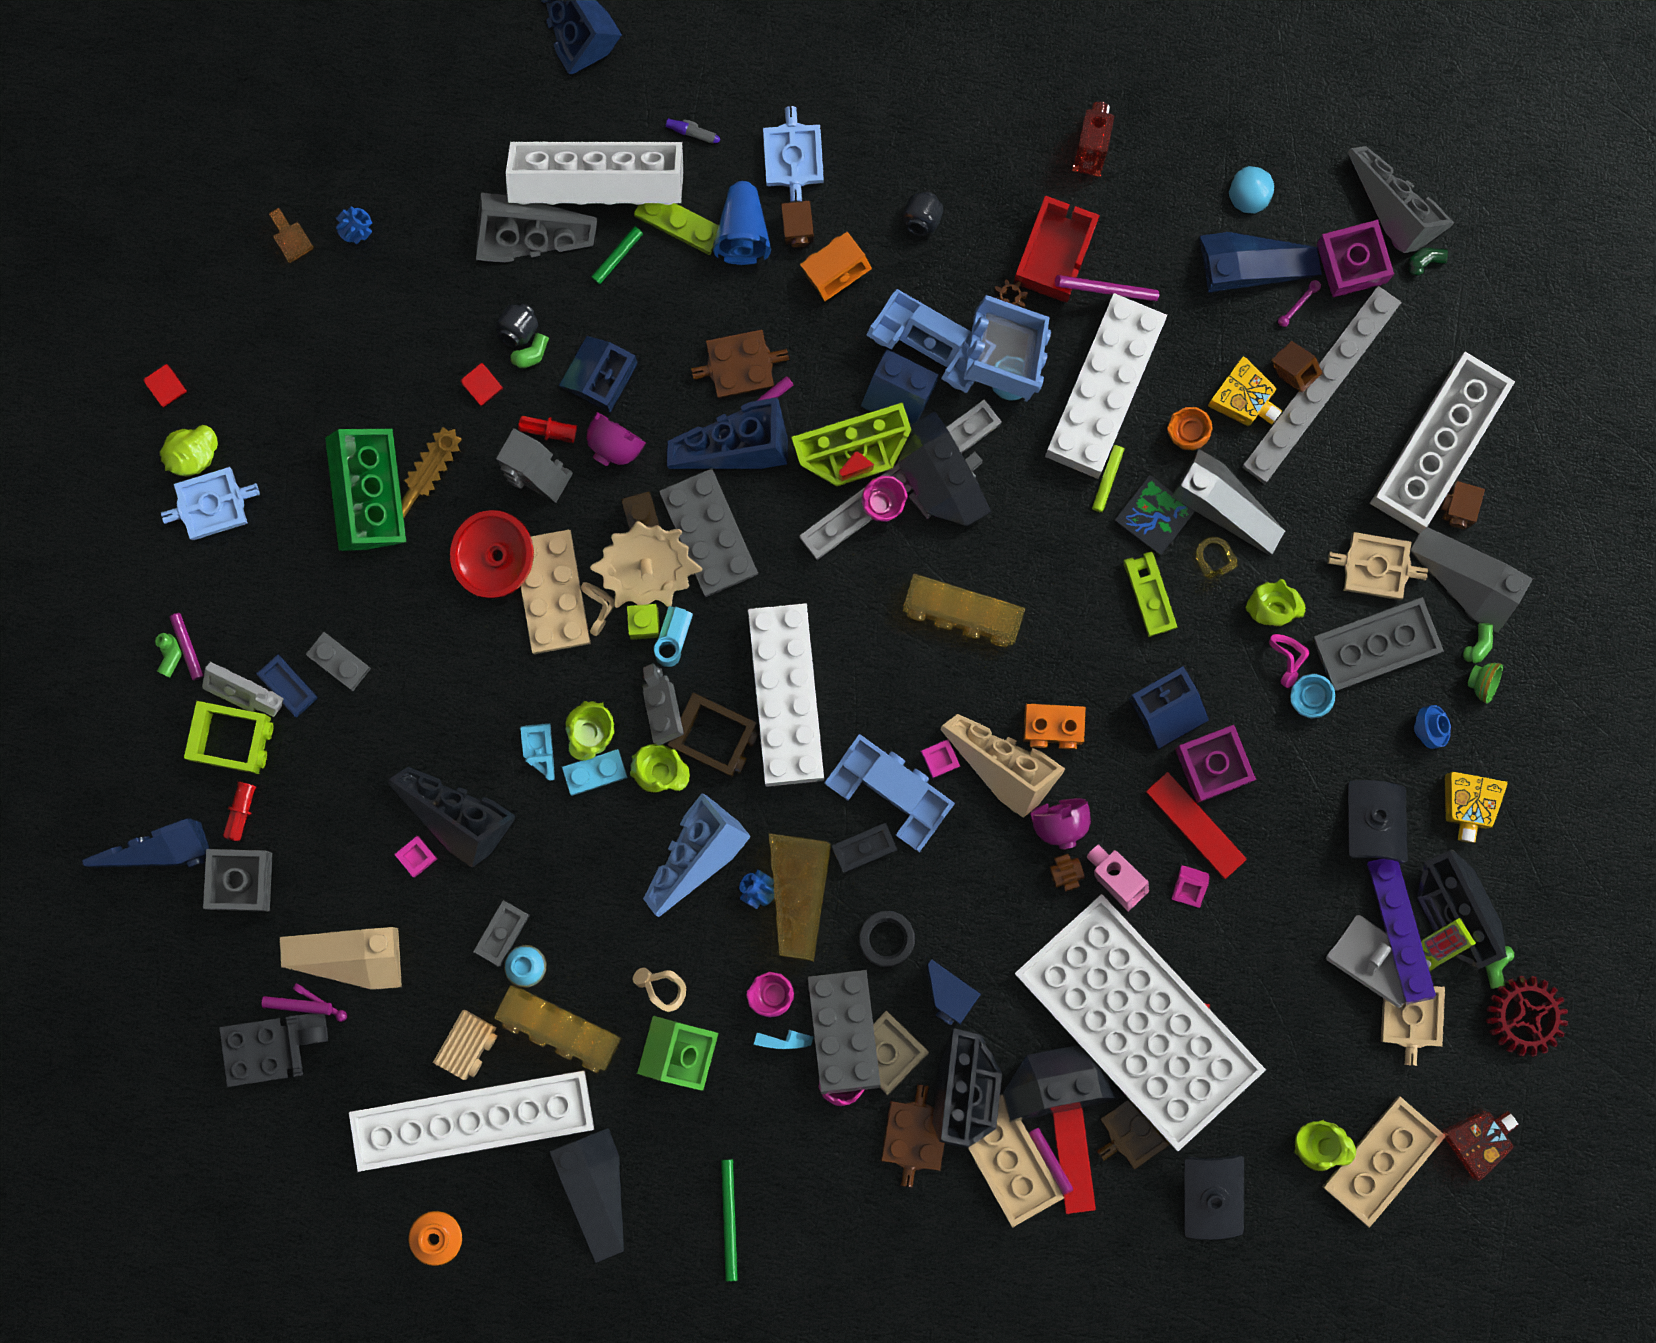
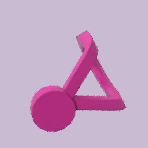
[1269,634,1309,688]

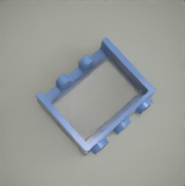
[963,295,1051,402]

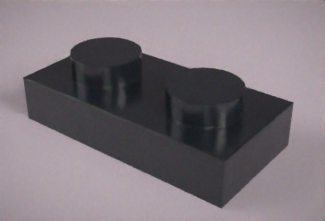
[832,823,897,873]

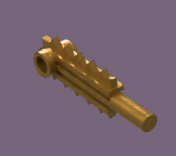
[401,427,462,518]

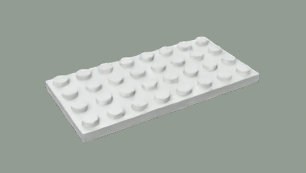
[1015,894,1266,1152]

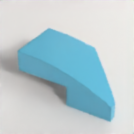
[520,724,555,780]
[754,1030,813,1049]

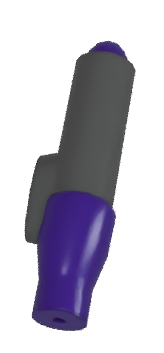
[666,118,720,144]

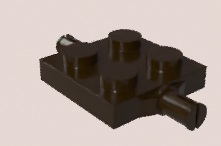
[1096,1099,1170,1169]

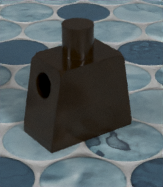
[621,491,659,530]

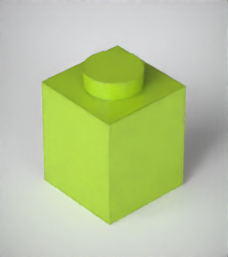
[627,604,660,640]

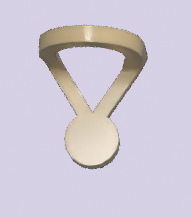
[581,582,615,636]
[633,968,686,1012]

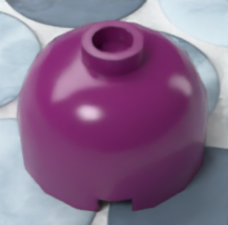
[586,412,646,466]
[1031,798,1091,849]

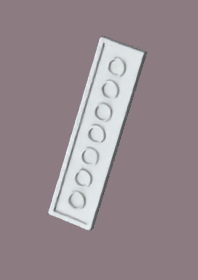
[349,1071,594,1172]

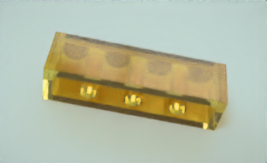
[903,574,1025,647]

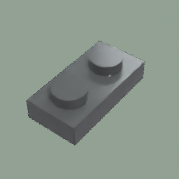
[306,632,371,691]
[473,900,530,966]

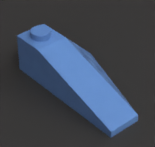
[643,793,750,917]

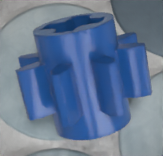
[336,206,372,244]
[739,870,775,909]

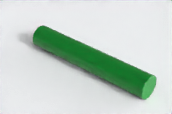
[591,226,643,284]

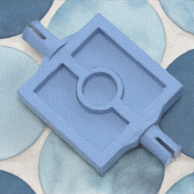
[763,106,824,203]
[161,467,260,540]

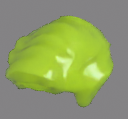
[159,425,218,477]
[1246,579,1305,626]
[566,701,614,761]
[630,744,690,792]
[1294,1120,1356,1171]

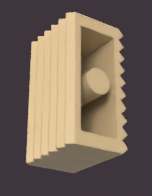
[433,1010,497,1080]

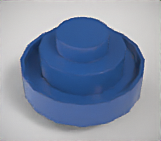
[1414,705,1451,749]

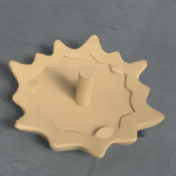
[590,521,703,608]

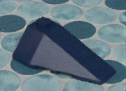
[541,0,622,74]
[82,818,210,868]

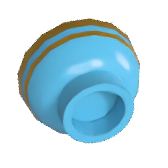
[504,945,546,988]

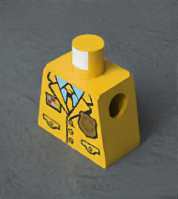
[1208,356,1282,426]
[1445,772,1507,843]

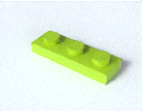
[634,203,719,255]

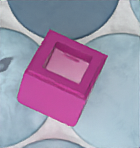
[1172,866,1209,908]

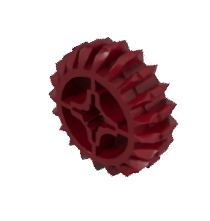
[1486,976,1568,1056]

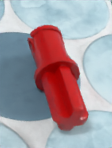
[518,416,577,444]
[223,782,256,841]

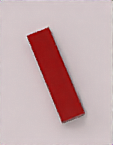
[1145,772,1247,879]
[1052,1108,1096,1214]

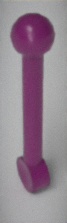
[1278,280,1321,327]
[293,983,347,1022]

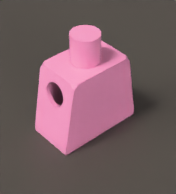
[1087,845,1149,911]

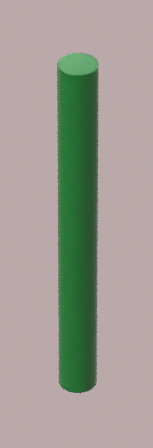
[721,1159,738,1281]

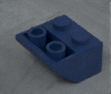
[559,336,638,413]
[1129,666,1209,749]

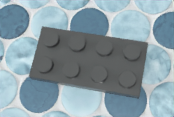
[659,469,758,598]
[1312,597,1444,691]
[808,970,881,1095]

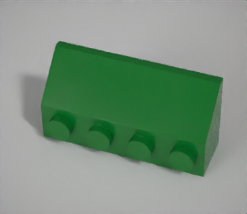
[325,429,406,551]

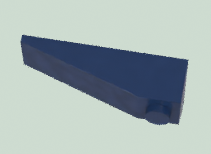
[1199,232,1322,292]
[667,397,788,469]

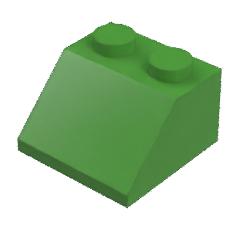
[637,1016,718,1091]

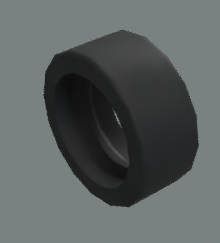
[859,911,915,967]

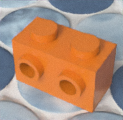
[800,232,872,301]
[1023,704,1086,749]

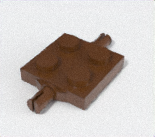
[691,330,789,398]
[881,1084,945,1187]

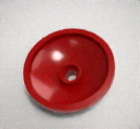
[450,510,534,598]

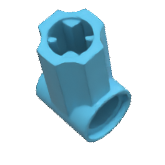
[654,606,693,667]

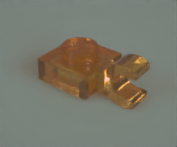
[269,208,314,263]

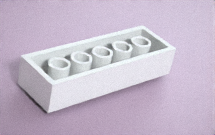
[506,142,683,205]
[1045,293,1167,479]
[1370,352,1515,533]
[748,603,824,787]

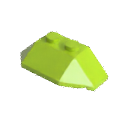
[792,403,911,486]

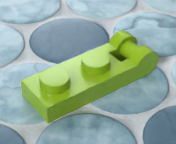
[1124,552,1177,637]

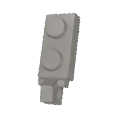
[202,662,283,717]

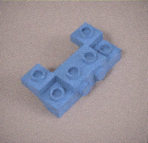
[867,289,996,393]
[825,734,955,852]

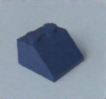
[860,349,939,425]
[926,959,981,1025]

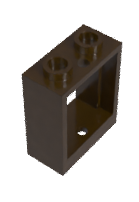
[668,693,760,778]

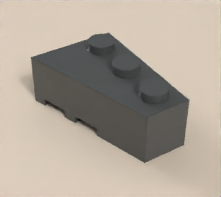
[496,428,573,503]

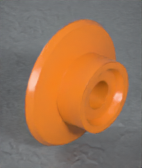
[409,1211,462,1266]

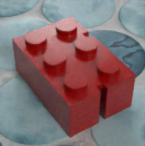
[1014,196,1099,303]

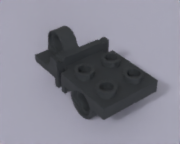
[220,1013,328,1087]

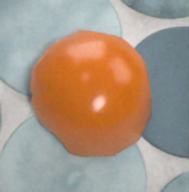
[1167,407,1212,450]

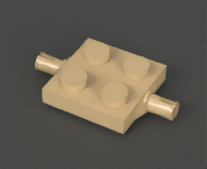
[1327,532,1428,600]
[1381,986,1445,1066]

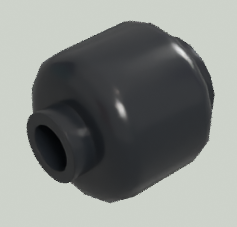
[902,192,943,236]
[495,304,538,347]

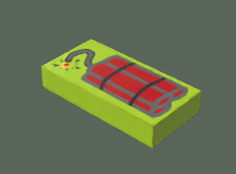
[1421,918,1475,971]

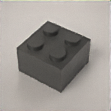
[203,849,272,912]

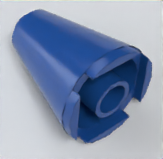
[713,181,771,265]

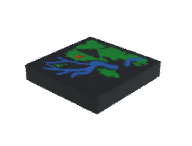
[1114,475,1195,557]

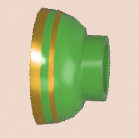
[1468,663,1503,704]

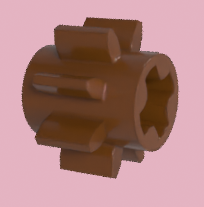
[994,279,1028,308]
[1049,854,1085,891]

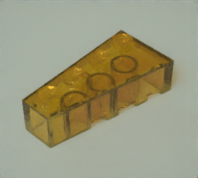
[769,834,831,961]
[494,986,622,1073]

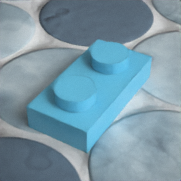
[562,749,627,796]

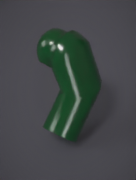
[1408,248,1448,275]

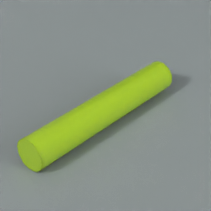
[1092,445,1124,512]

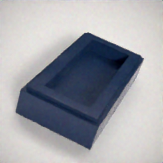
[257,655,318,718]

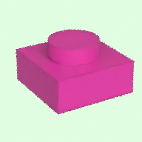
[921,739,960,778]
[395,836,437,878]

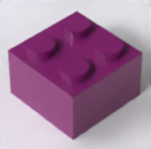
[1317,220,1394,297]
[1175,725,1256,803]

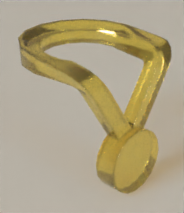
[1196,537,1238,578]

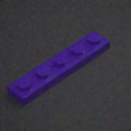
[1367,859,1436,1005]

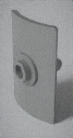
[1326,915,1431,1008]

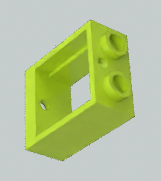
[184,701,273,774]

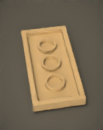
[521,530,591,654]
[968,1094,1064,1227]
[1322,1096,1446,1227]

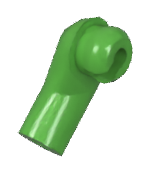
[511,333,549,368]
[1463,623,1493,664]
[155,633,181,678]
[1485,946,1514,989]

